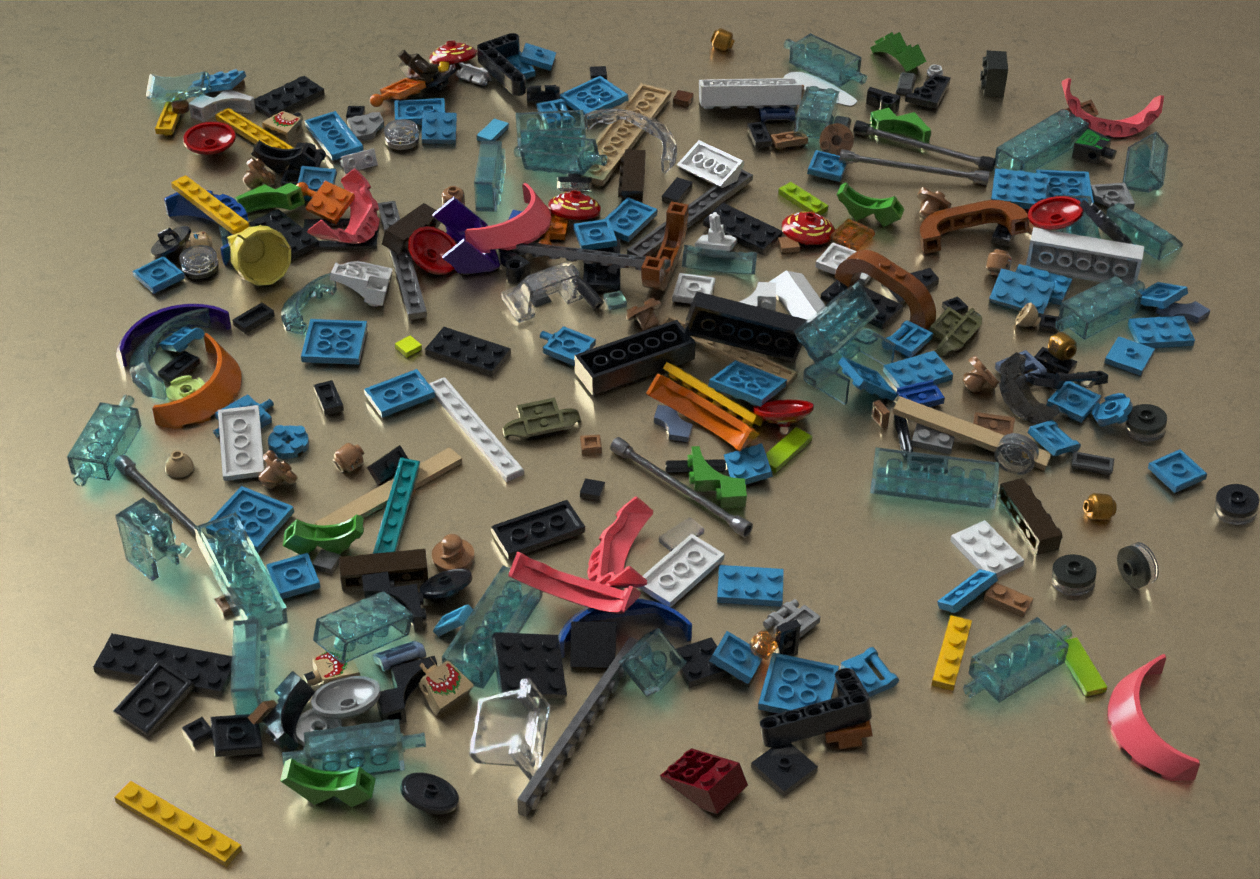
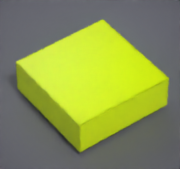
[395,335,422,358]

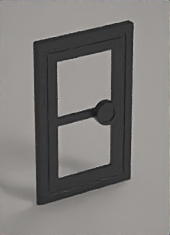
[303,218,380,250]

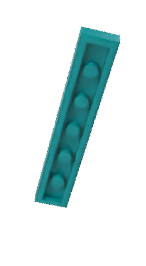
[373,458,420,554]

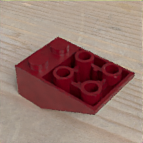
[660,748,748,814]

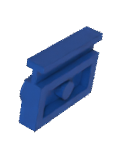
[896,380,945,407]

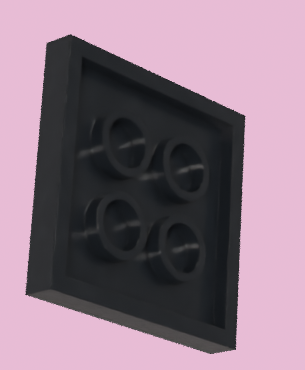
[492,632,567,699]

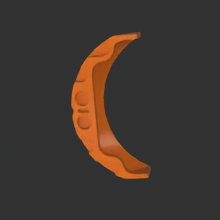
[152,333,242,429]
[646,374,759,452]

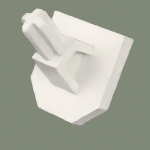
[695,212,737,252]

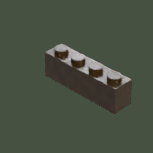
[618,149,646,203]
[382,203,441,255]
[998,478,1063,555]
[339,549,428,591]

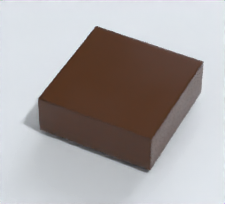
[673,90,694,107]

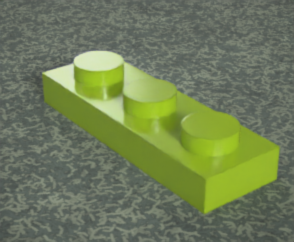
[778,182,829,215]

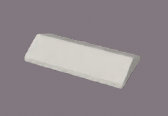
[677,140,744,188]
[770,271,834,327]

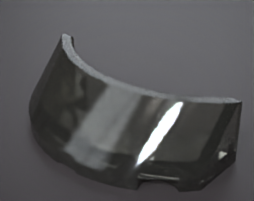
[999,352,1068,424]

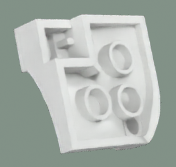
[330,261,393,307]

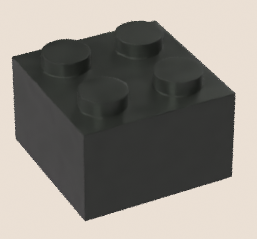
[980,50,1008,97]

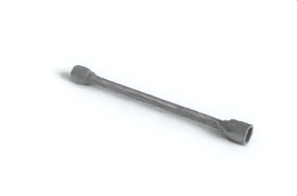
[839,149,989,185]
[610,437,753,538]
[114,455,230,563]

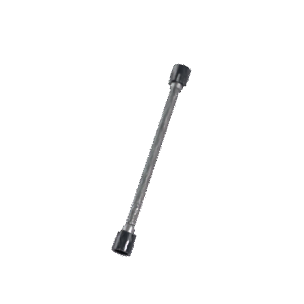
[853,120,996,172]

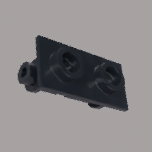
[526,85,560,103]

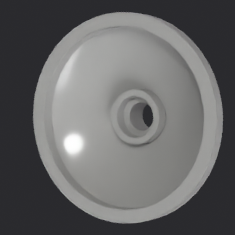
[311,676,381,719]

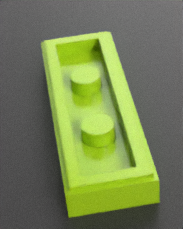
[766,427,812,473]
[1056,637,1107,697]

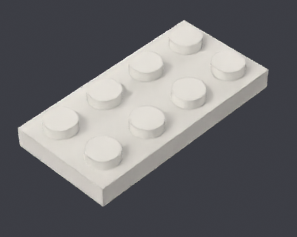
[218,405,265,481]
[639,534,725,607]

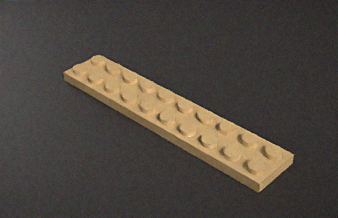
[571,83,671,186]

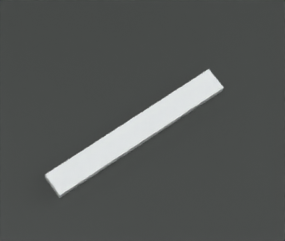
[429,377,524,482]

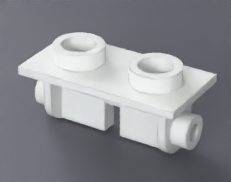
[456,62,492,86]
[340,148,378,174]

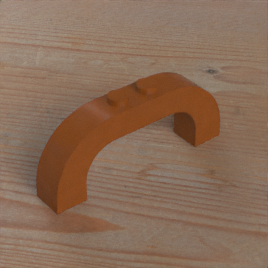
[920,200,1029,254]
[641,201,689,291]
[834,250,936,330]

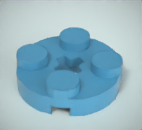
[1092,393,1133,427]
[268,425,309,459]

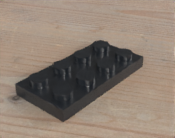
[254,76,325,118]
[1079,200,1132,244]
[703,203,783,255]
[249,209,319,260]
[583,239,620,291]
[820,280,904,330]
[425,327,511,377]
[491,500,585,560]

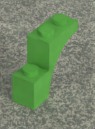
[870,32,927,72]
[870,108,931,143]
[837,182,904,227]
[235,183,305,213]
[687,446,747,508]
[283,514,364,555]
[280,758,376,808]

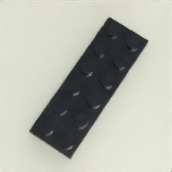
[93,633,238,697]

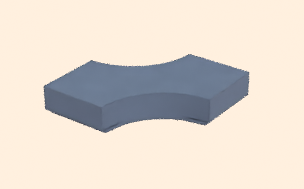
[1156,301,1210,323]
[654,405,693,442]

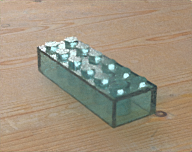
[995,109,1089,173]
[794,281,879,364]
[870,447,999,509]
[195,512,288,639]
[442,565,543,689]

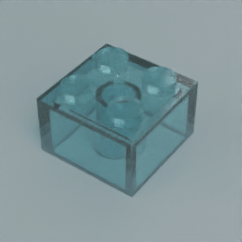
[618,628,687,697]

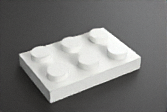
[815,243,871,286]
[950,520,1024,578]

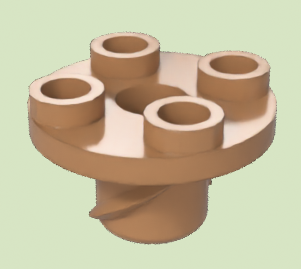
[819,123,854,156]
[243,158,277,189]
[917,187,952,219]
[625,298,661,331]
[962,356,1000,392]
[258,449,298,489]
[431,534,474,573]

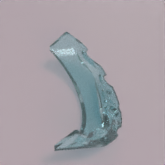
[129,308,211,400]

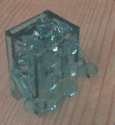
[115,497,193,581]

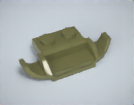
[928,307,982,357]
[502,397,582,438]

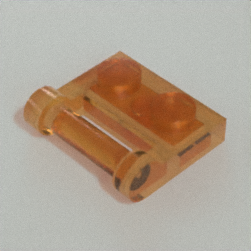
[829,219,875,251]

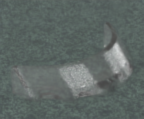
[585,109,677,174]

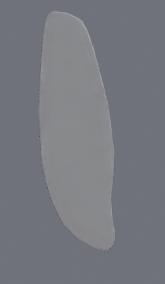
[784,72,857,106]

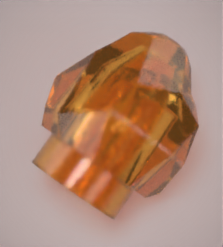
[749,631,778,660]

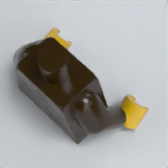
[397,50,449,84]

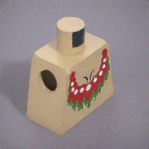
[262,111,303,145]
[303,642,360,687]
[419,657,474,716]

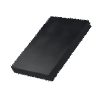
[113,660,195,737]

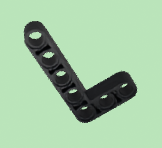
[477,33,526,96]
[760,668,872,748]

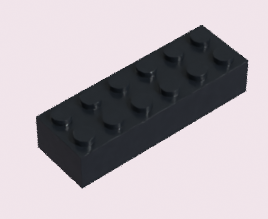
[685,291,807,362]
[574,320,696,395]

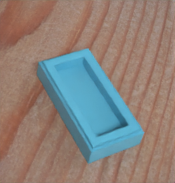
[476,118,509,145]
[433,604,474,637]

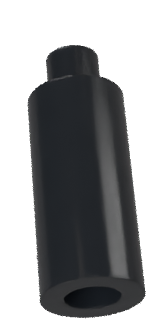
[574,277,604,311]

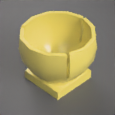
[227,225,291,286]

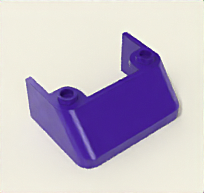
[433,197,500,275]

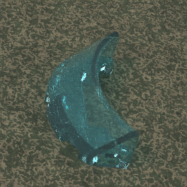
[146,71,212,102]
[682,245,757,275]
[281,273,337,335]

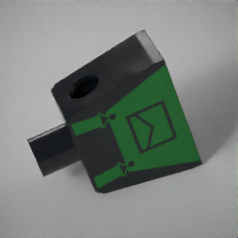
[1072,128,1117,164]

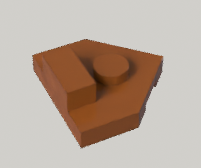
[825,720,873,749]

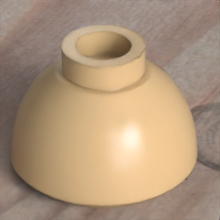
[1015,303,1041,328]
[165,450,194,478]

